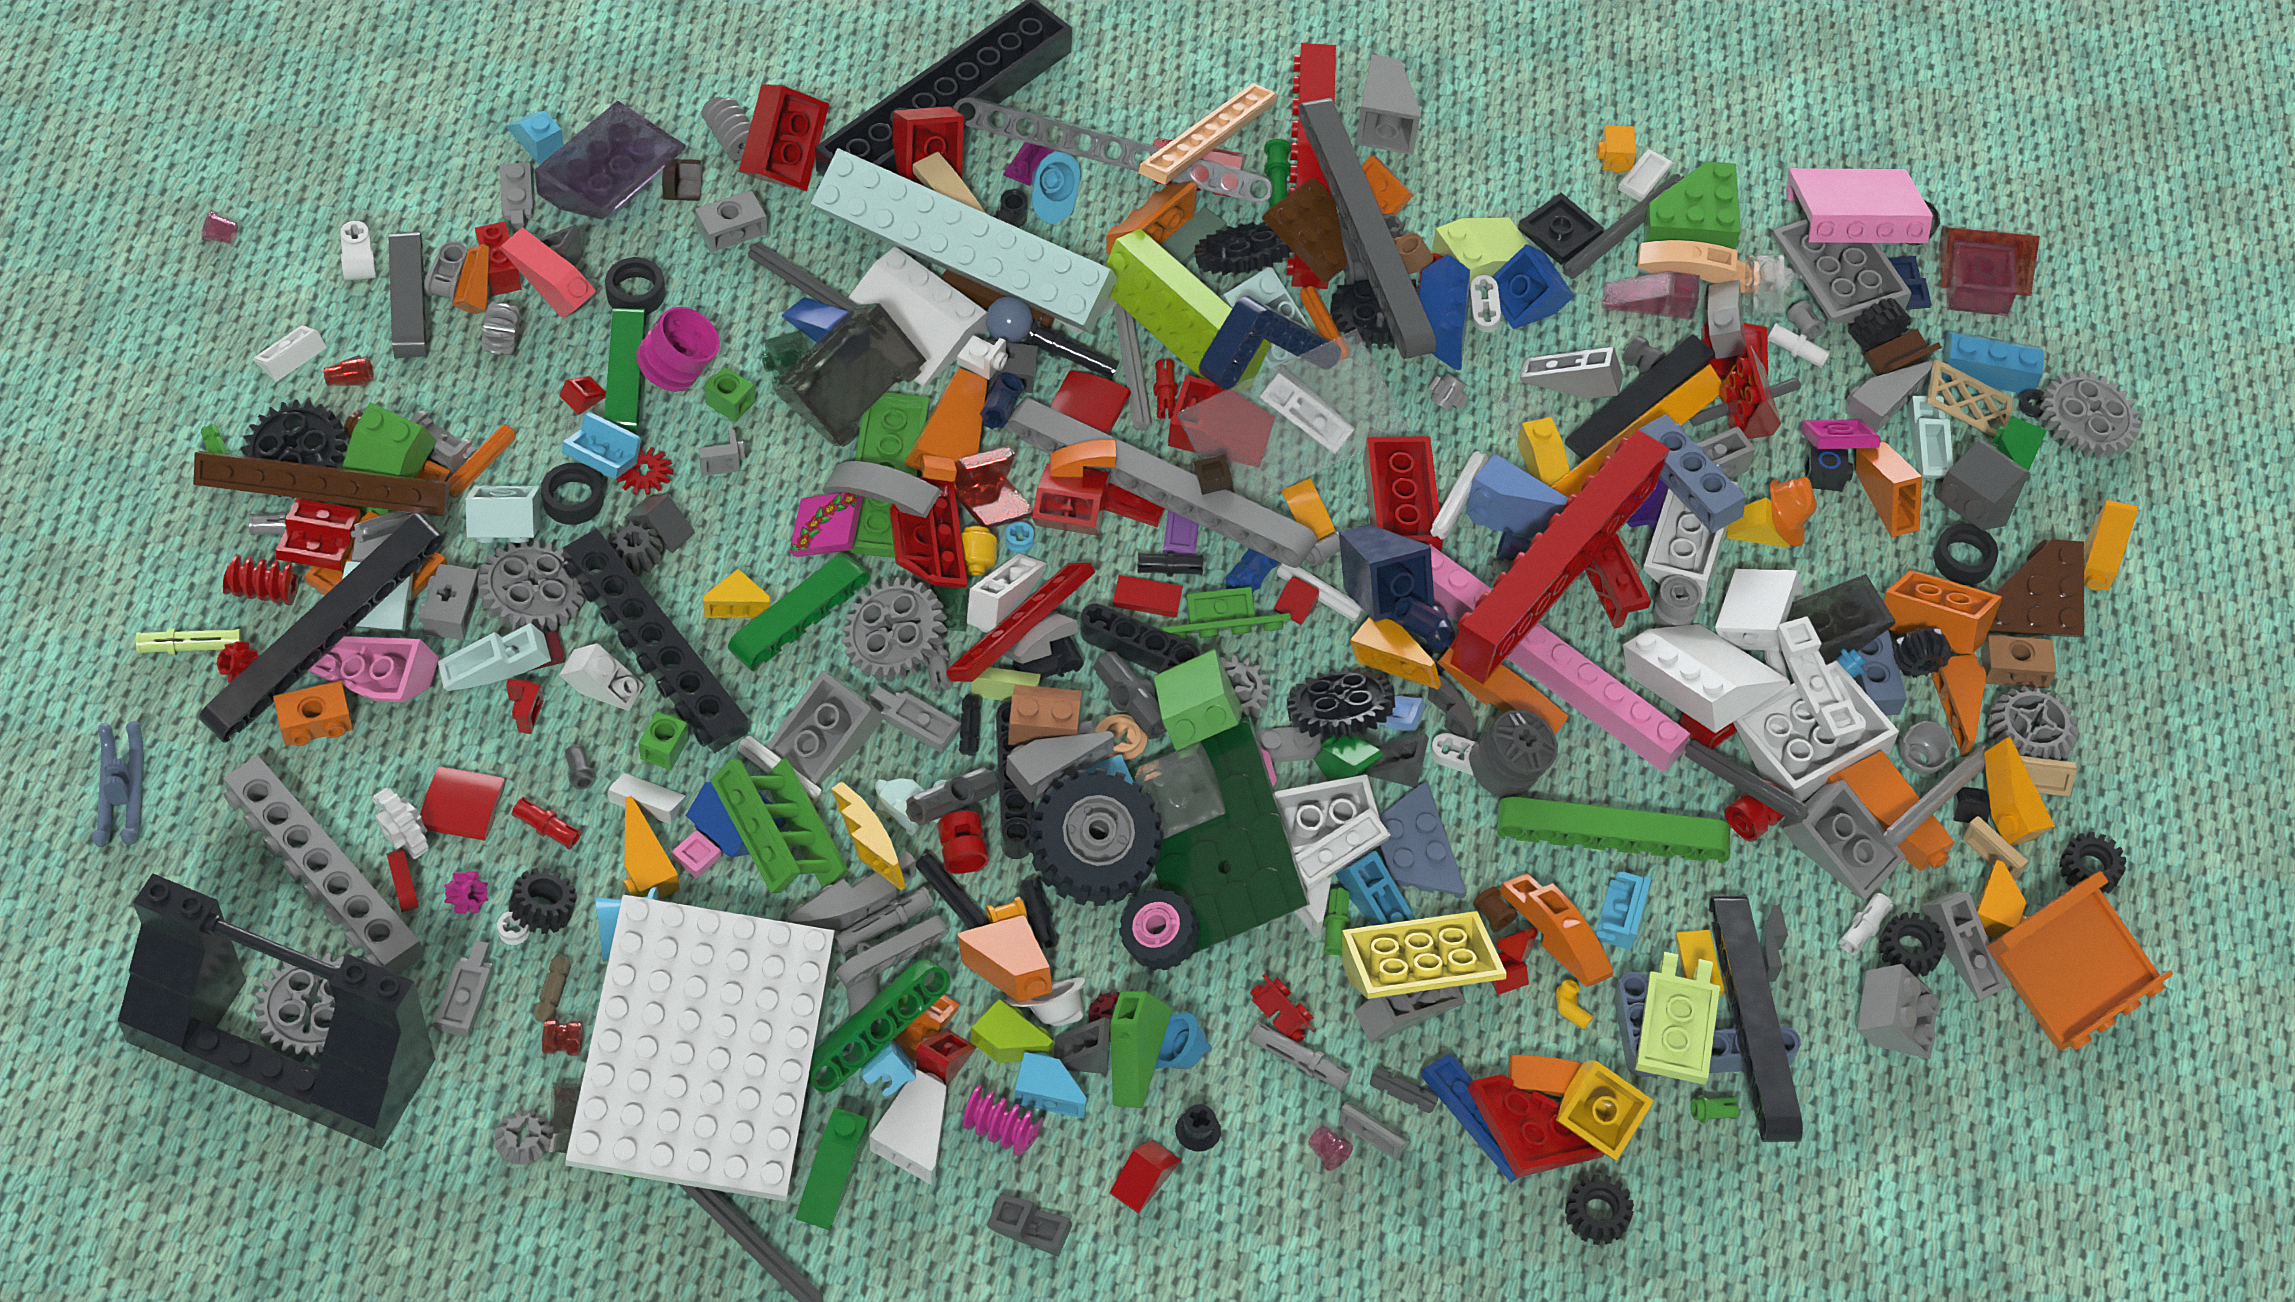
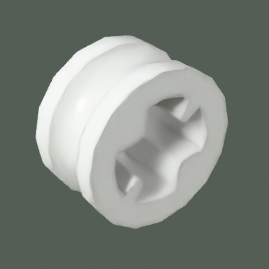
[497,911,530,945]

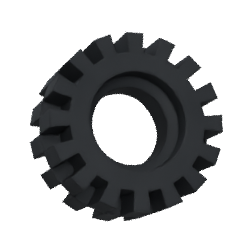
[1851,298,1911,352]
[2059,832,2127,894]
[508,868,577,934]
[1878,912,1946,977]
[1565,1174,1634,1245]

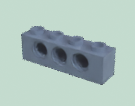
[1639,414,1746,534]
[1830,590,1907,716]

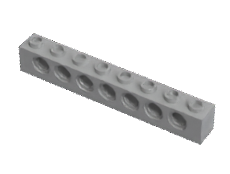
[223,755,424,974]

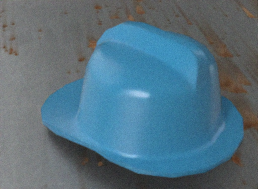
[1155,1013,1212,1069]

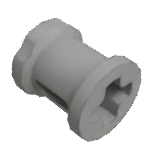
[1787,301,1826,340]

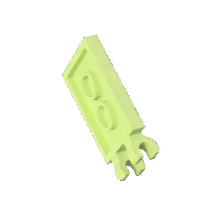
[1635,952,1720,1085]

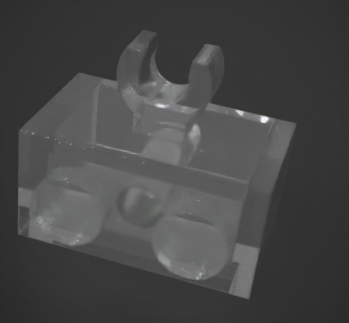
[1745,254,1802,317]

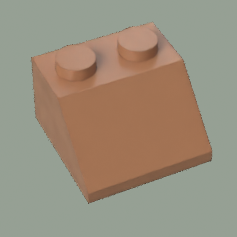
[1008,684,1082,746]

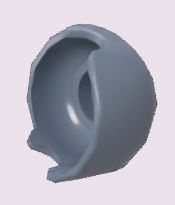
[985,296,1033,343]

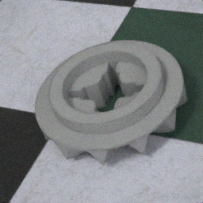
[494,1108,553,1164]

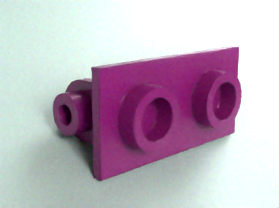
[1003,132,1054,186]

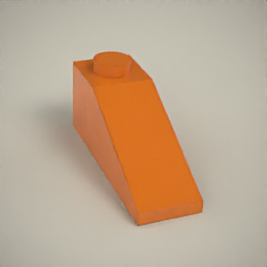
[1931,654,1986,757]

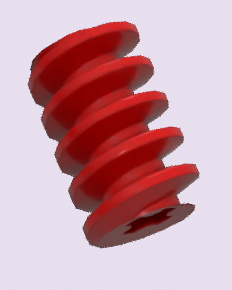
[223,554,299,606]

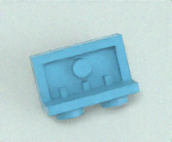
[561,412,641,479]

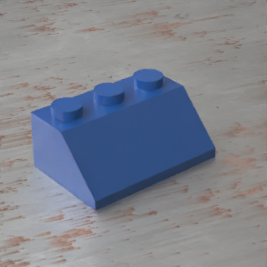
[1419,254,1470,370]

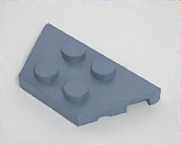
[1378,782,1467,899]

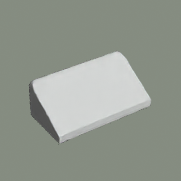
[253,325,327,382]
[608,773,686,824]

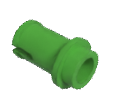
[1691,1094,1739,1123]

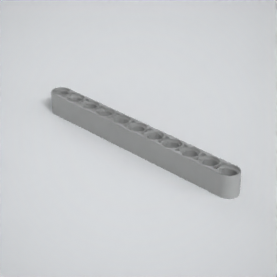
[1005,398,1317,568]

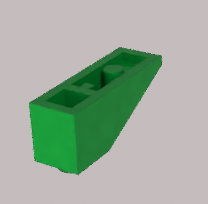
[795,1107,869,1231]

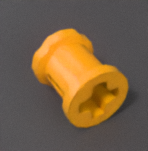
[986,897,1028,924]

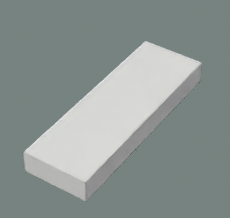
[1295,808,1391,892]

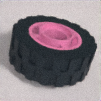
[1119,889,1200,971]

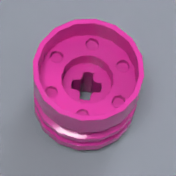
[636,307,720,392]

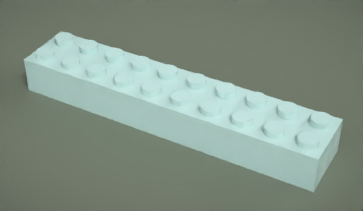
[811,148,1118,334]

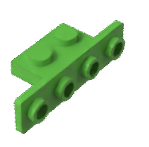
[1160,587,1291,640]

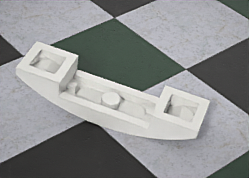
[1776,616,1865,740]

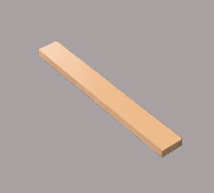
[1138,83,1278,185]

